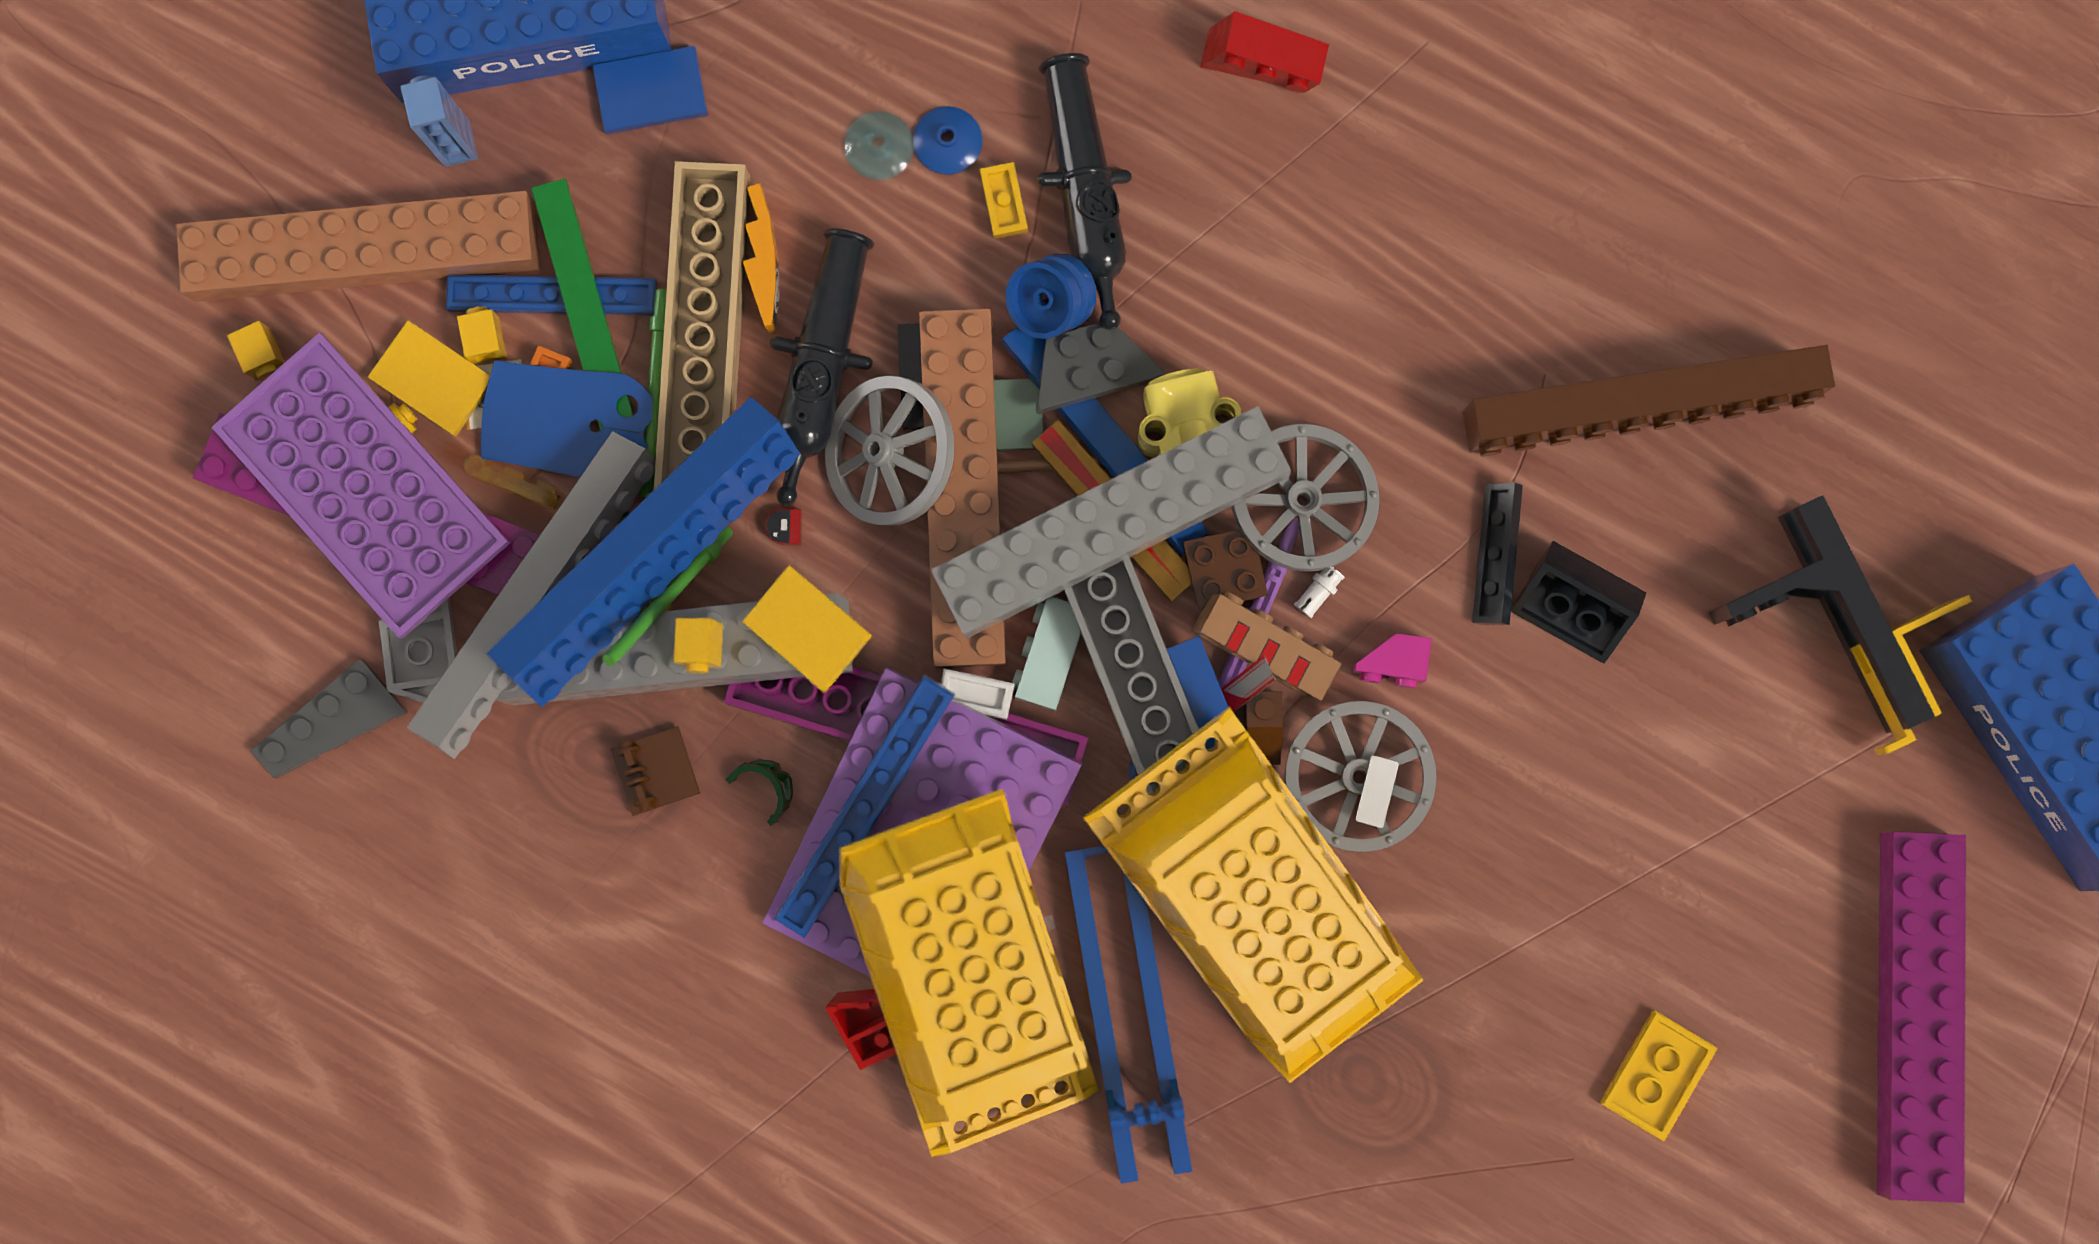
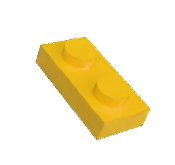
[980,162,1028,239]

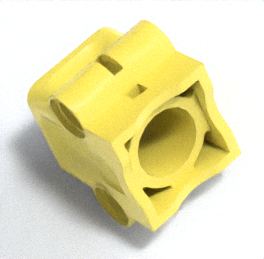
[1138,368,1241,458]

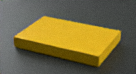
[368,321,490,437]
[742,565,872,692]
[1599,1010,1718,1142]

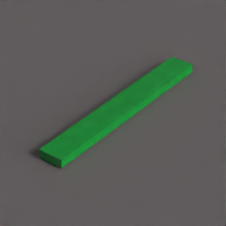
[531,178,639,433]

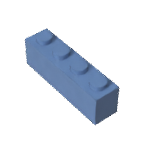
[400,76,479,167]

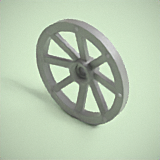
[825,376,954,526]
[1232,424,1379,571]
[1285,701,1437,852]

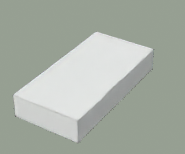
[941,669,1015,720]

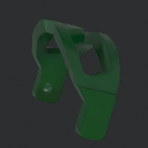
[726,759,793,826]

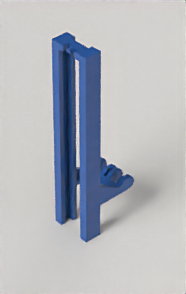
[1065,846,1192,1184]

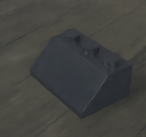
[1511,541,1647,664]

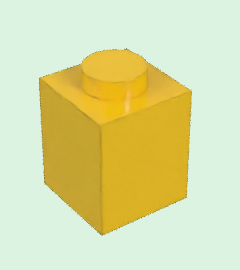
[457,307,507,364]
[227,321,285,380]
[674,618,723,674]

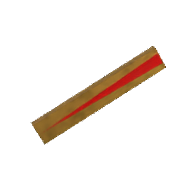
[1031,420,1192,602]

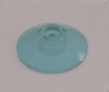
[845,112,914,180]

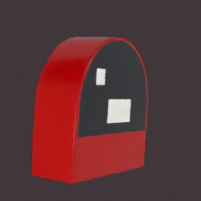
[765,509,802,545]

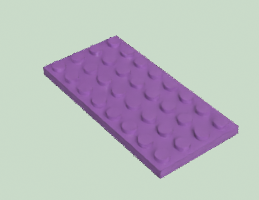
[211,332,510,639]

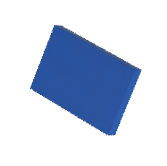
[593,46,708,134]

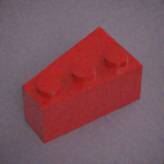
[1200,11,1329,93]
[825,989,896,1070]

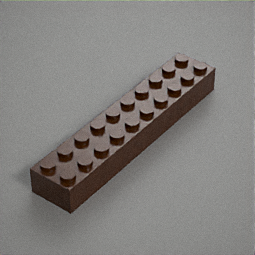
[1463,344,1835,457]

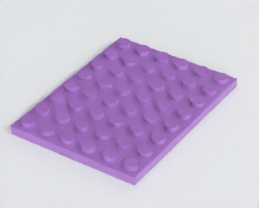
[763,667,1082,977]

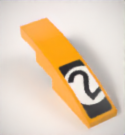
[742,183,779,334]

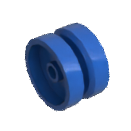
[1006,253,1096,339]

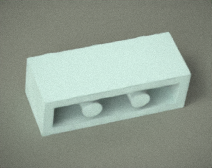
[1012,597,1081,712]

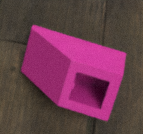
[1351,633,1432,688]

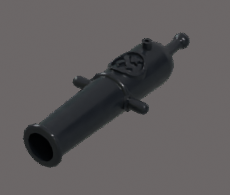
[1037,53,1132,330]
[770,228,874,506]

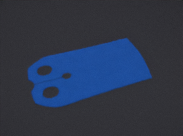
[481,360,653,477]

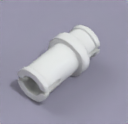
[1294,567,1345,618]

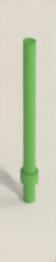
[639,289,667,499]
[602,526,733,667]

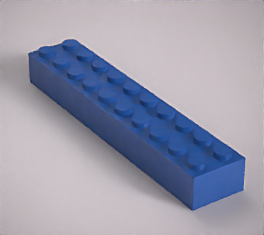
[486,397,801,707]

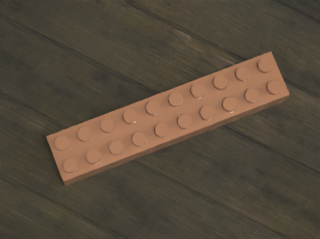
[176,191,540,302]
[919,309,1006,668]

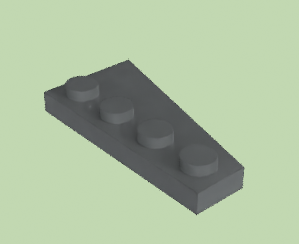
[251,658,408,778]

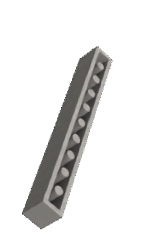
[407,431,656,759]

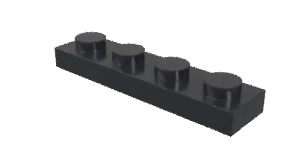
[1472,482,1523,625]

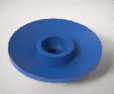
[913,106,982,175]

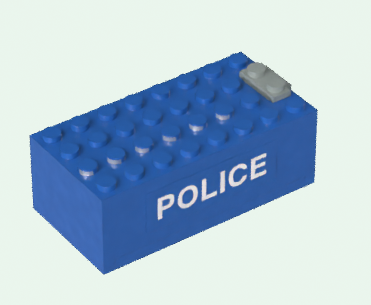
[364,0,672,104]
[1919,564,2099,891]

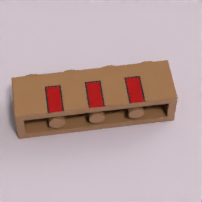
[1191,591,1341,701]

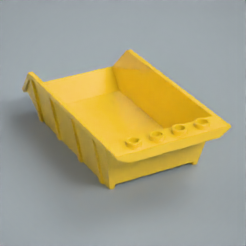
[1083,707,1423,1083]
[840,789,1099,1157]

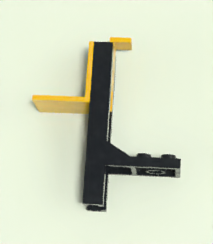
[1708,495,1972,755]

